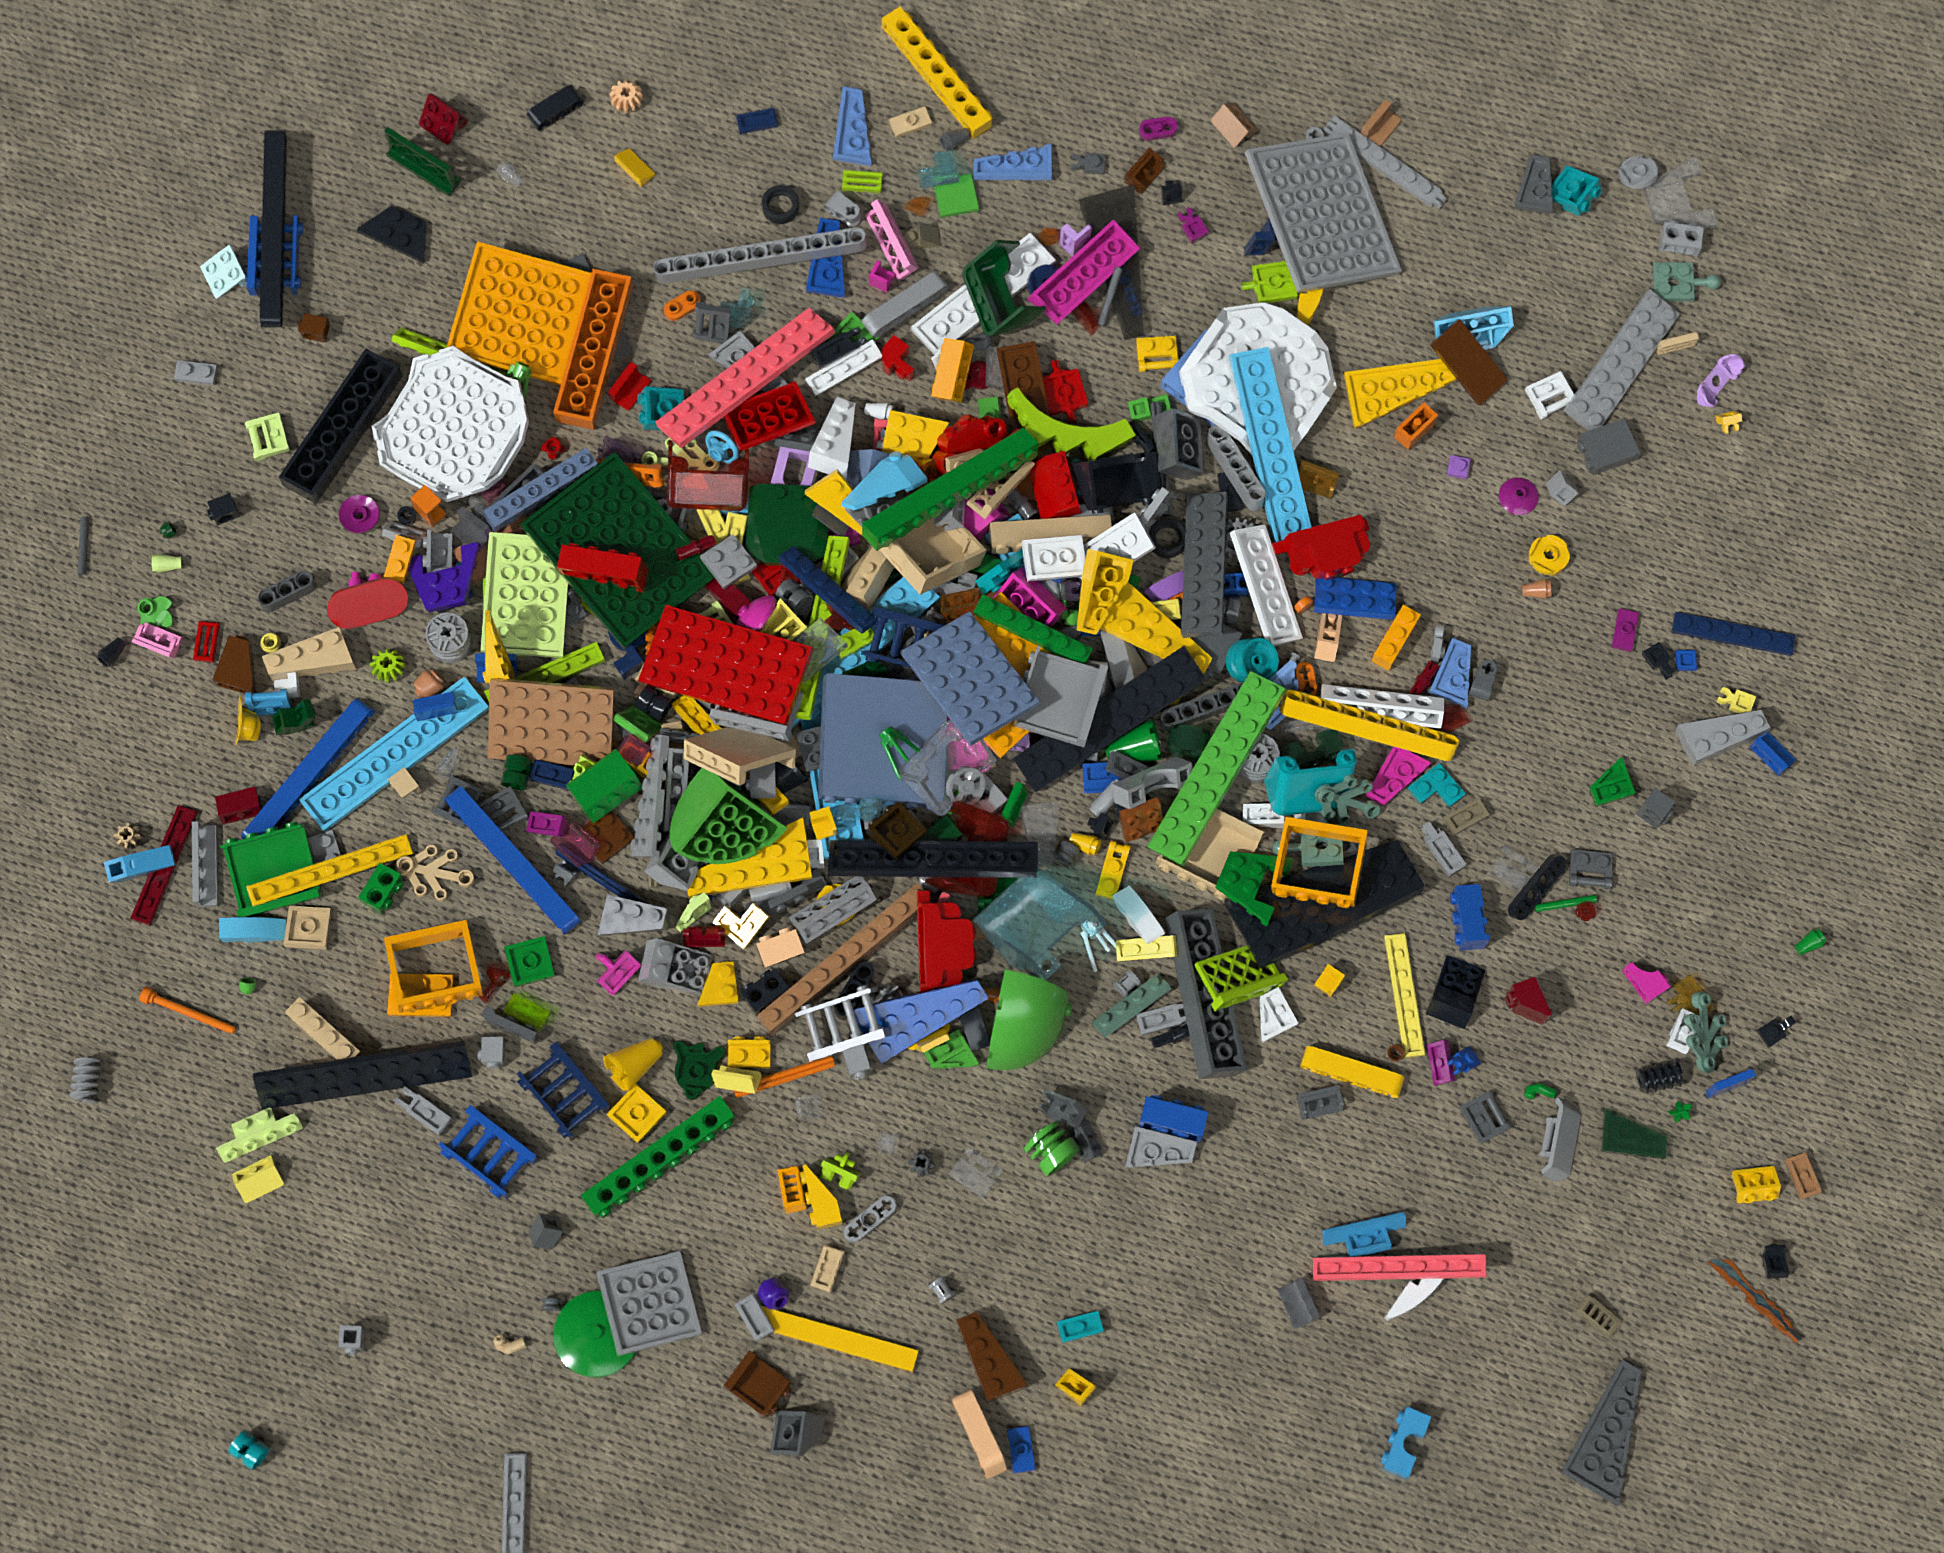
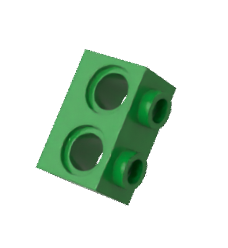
[358,862,404,914]

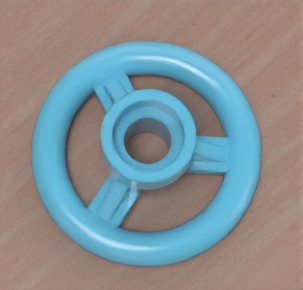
[705,430,739,464]

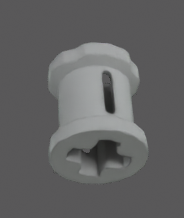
[1113,970,1141,997]
[928,1276,956,1305]

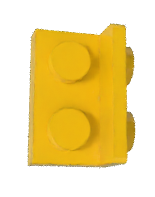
[728,1036,771,1069]
[1732,1166,1781,1203]

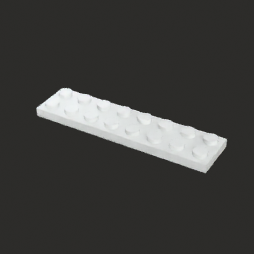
[911,233,1056,355]

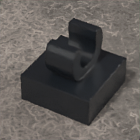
[1161,180,1182,205]
[1087,813,1113,840]

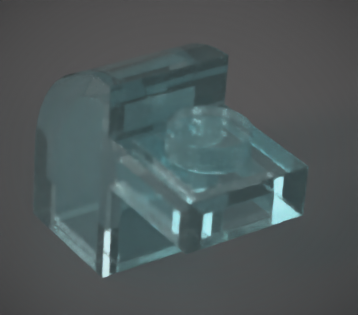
[720,288,754,329]

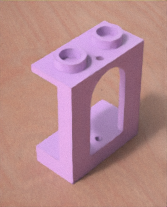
[771,447,816,486]

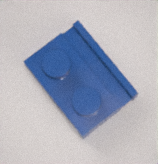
[1082,762,1123,794]

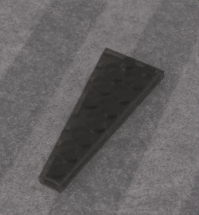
[1078,185,1144,340]

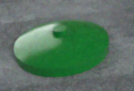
[553,1291,636,1378]

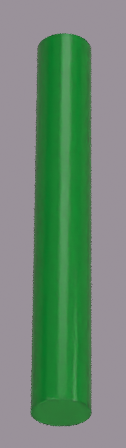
[1535,895,1597,912]

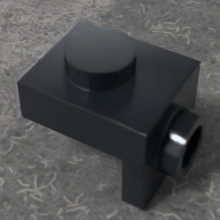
[1762,1244,1789,1279]

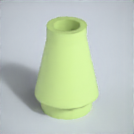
[152,553,181,573]

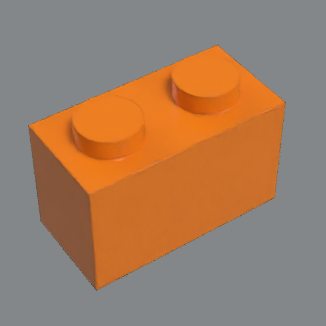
[1394,402,1438,450]

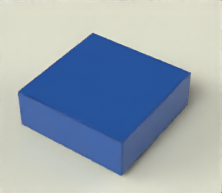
[1675,650,1697,671]

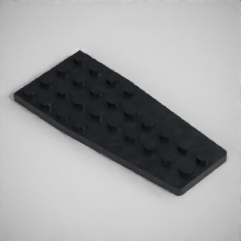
[1225,841,1424,968]

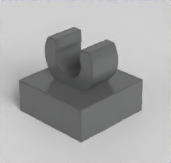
[553,860,581,887]

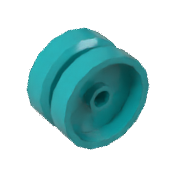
[1226,638,1279,683]

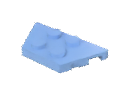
[1265,660,1299,730]

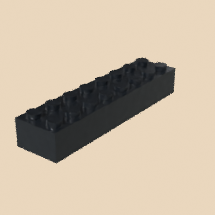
[279,348,403,505]

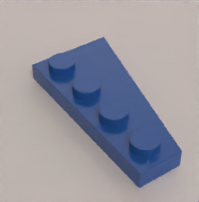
[806,218,845,298]

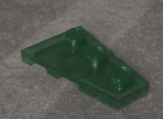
[1601,1109,1667,1160]

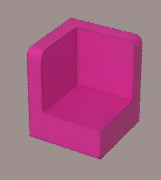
[869,260,896,293]

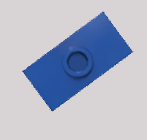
[1007,1426,1035,1474]

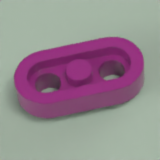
[1139,116,1178,141]

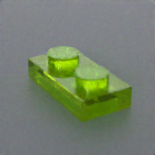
[504,993,551,1031]

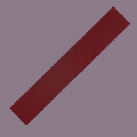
[130,805,198,926]

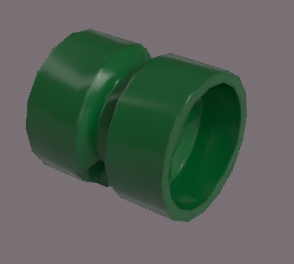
[500,755,532,790]

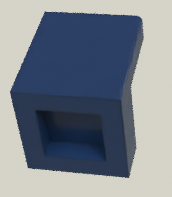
[614,645,644,679]

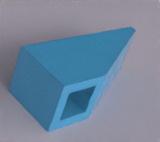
[104,845,176,883]

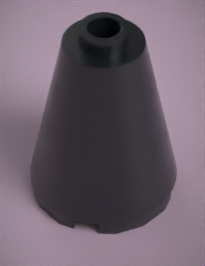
[755,762,809,802]

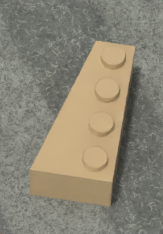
[262,627,356,681]

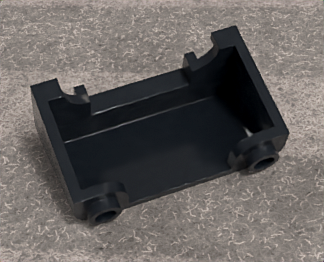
[1071,451,1161,514]

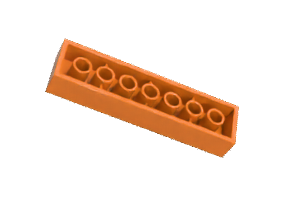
[553,269,633,430]

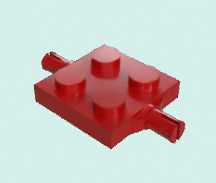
[1042,360,1088,424]

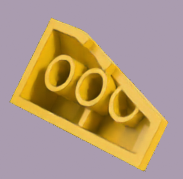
[1077,549,1134,635]
[483,610,515,684]

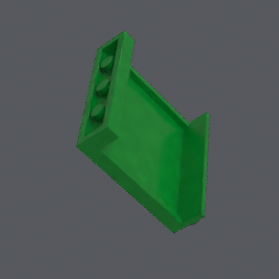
[220,821,323,917]

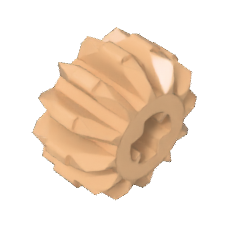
[610,79,643,114]

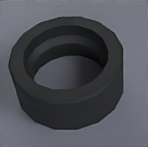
[762,185,799,225]
[1149,518,1186,558]

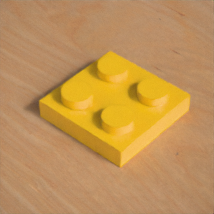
[606,1084,667,1144]

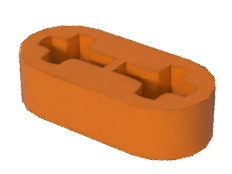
[1295,662,1317,696]

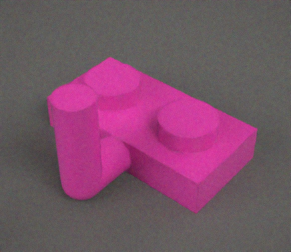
[595,951,641,996]

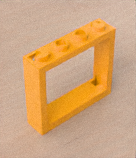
[1271,817,1368,908]
[384,920,483,1013]

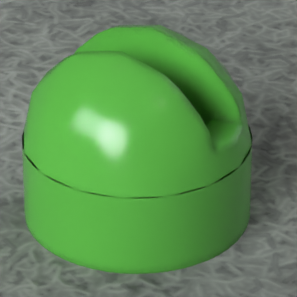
[239,977,257,995]

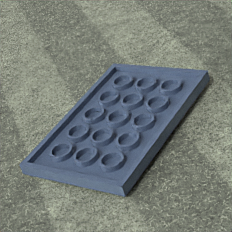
[901,611,1039,746]

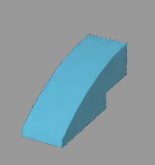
[219,917,286,943]

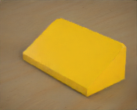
[614,148,656,187]

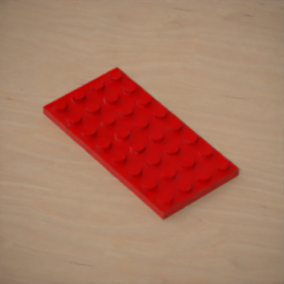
[638,605,814,726]

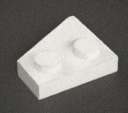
[1259,987,1299,1043]

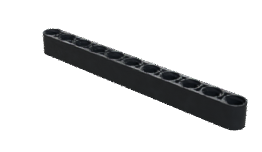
[260,130,287,328]

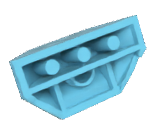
[1434,306,1514,350]

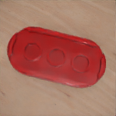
[327,577,408,629]

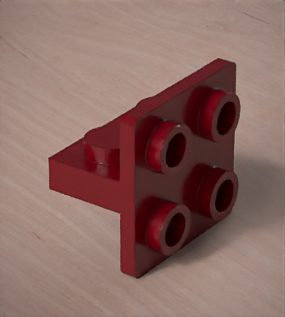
[418,93,468,145]

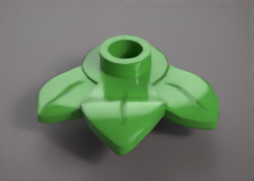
[137,596,173,627]

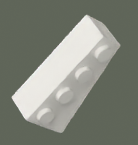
[808,397,856,479]

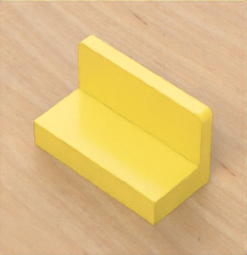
[712,1066,762,1094]
[232,1155,284,1203]

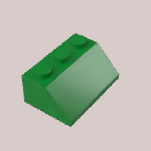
[566,749,642,824]

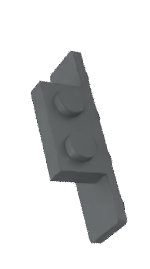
[745,869,827,915]

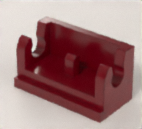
[215,786,262,825]

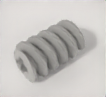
[69,1057,101,1103]

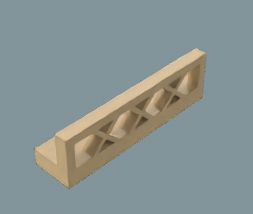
[967,461,1035,519]

